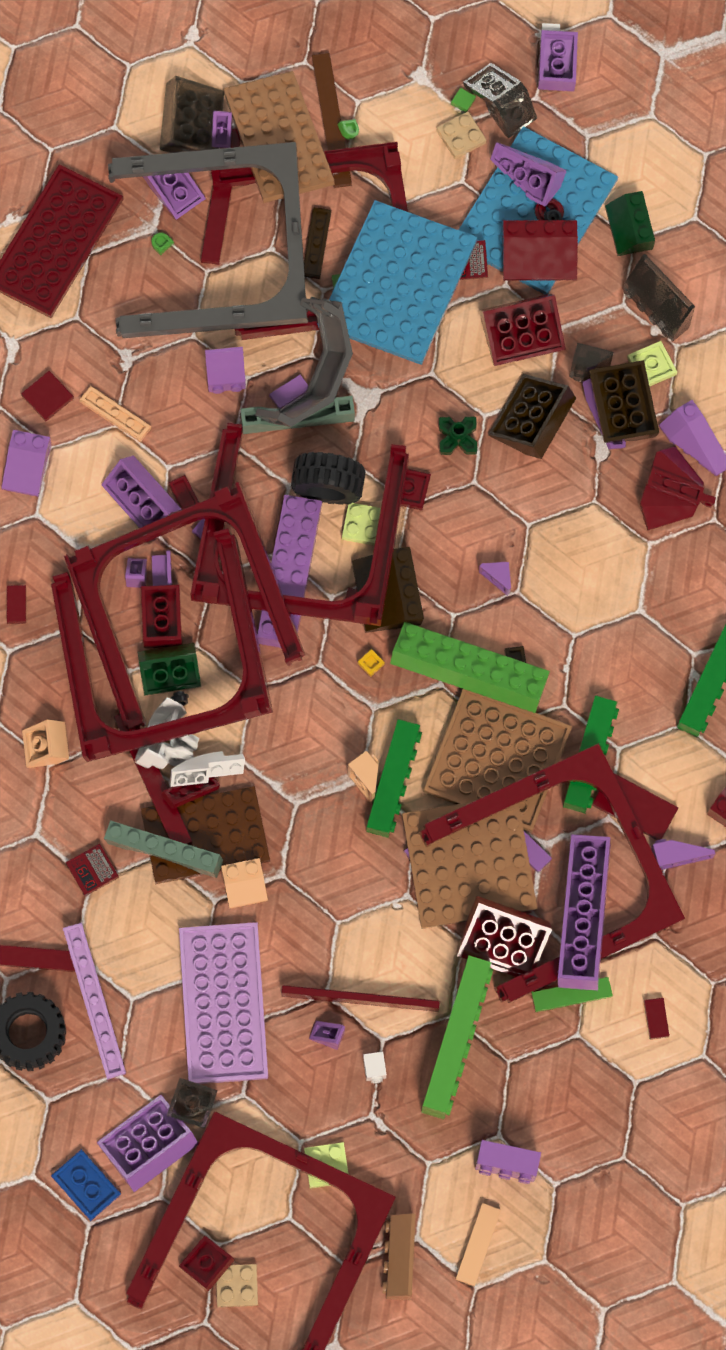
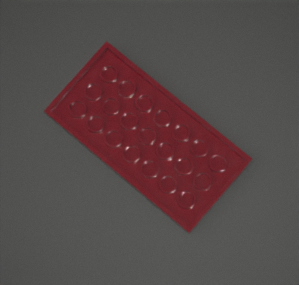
[0,164,124,318]

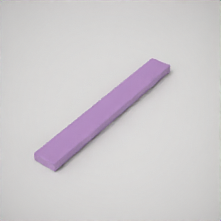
[63,922,126,1080]

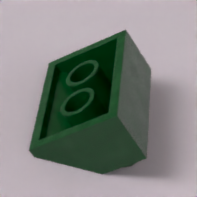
[605,191,655,256]
[137,643,201,696]

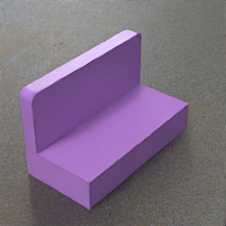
[152,550,172,586]

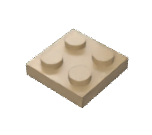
[437,112,487,159]
[217,1264,258,1308]

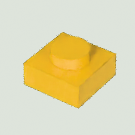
[357,649,385,677]

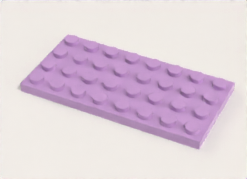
[179,922,268,1085]

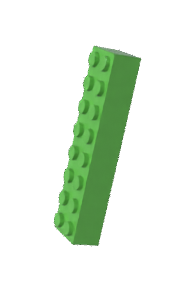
[390,622,550,713]
[421,956,494,1120]

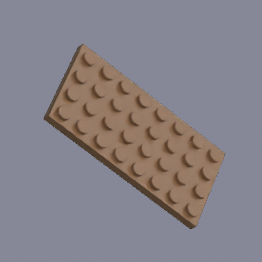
[223,71,335,203]

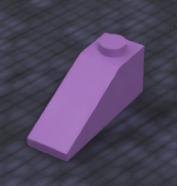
[651,839,715,870]

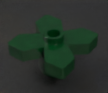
[439,417,478,455]

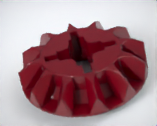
[534,199,564,220]

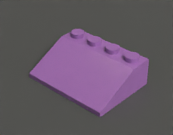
[97,1095,199,1192]

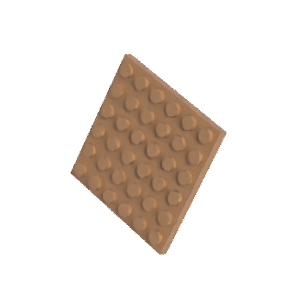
[423,689,572,832]
[402,802,537,929]

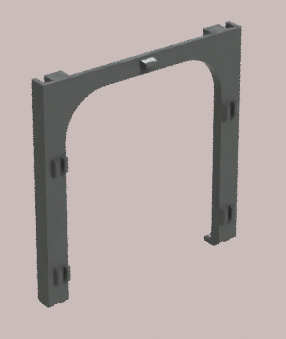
[108,142,308,338]

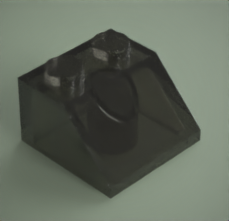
[569,343,614,382]
[167,1078,218,1129]

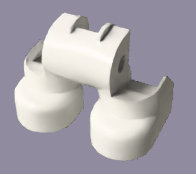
[135,697,199,769]

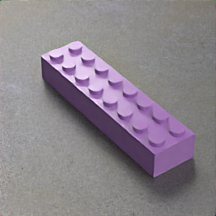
[257,495,322,648]
[558,834,611,990]

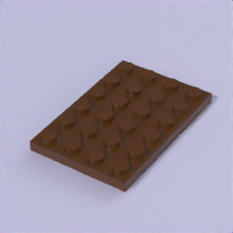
[141,786,270,885]

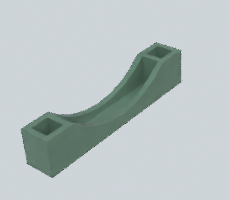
[240,396,355,434]
[104,820,223,878]

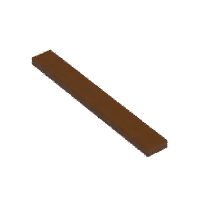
[312,53,352,188]

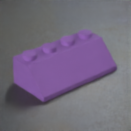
[101,455,182,528]

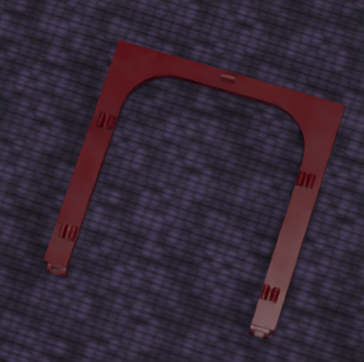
[211,141,408,340]
[190,423,409,626]
[64,482,305,731]
[51,528,273,762]
[419,743,685,1003]
[126,1111,396,1350]

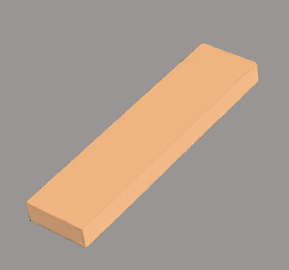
[79,386,151,442]
[456,1203,501,1287]

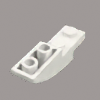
[170,751,245,787]

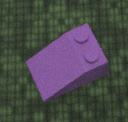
[538,30,578,91]
[143,173,206,220]
[205,347,246,394]
[2,430,52,497]

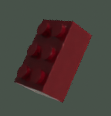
[141,585,182,648]

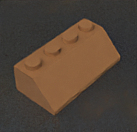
[383,1214,416,1300]

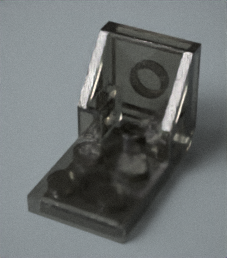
[463,63,537,138]

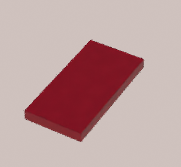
[592,773,679,840]

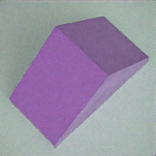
[212,111,233,148]
[125,558,147,588]
[479,562,511,596]
[309,1021,345,1050]

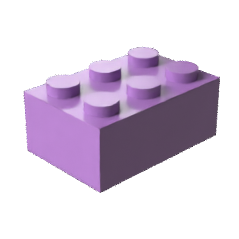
[475,1140,541,1184]

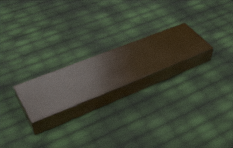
[304,207,332,279]

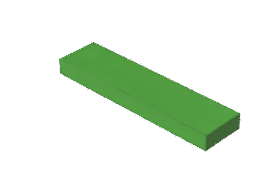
[531,977,613,1013]

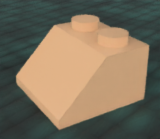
[22,719,69,768]
[347,751,379,804]
[221,858,268,909]

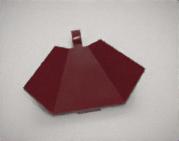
[640,446,716,531]

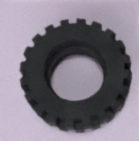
[291,452,366,505]
[0,992,66,1071]

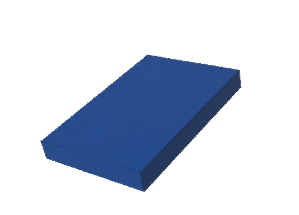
[51,1149,121,1221]

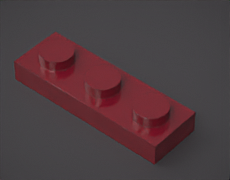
[161,777,220,809]

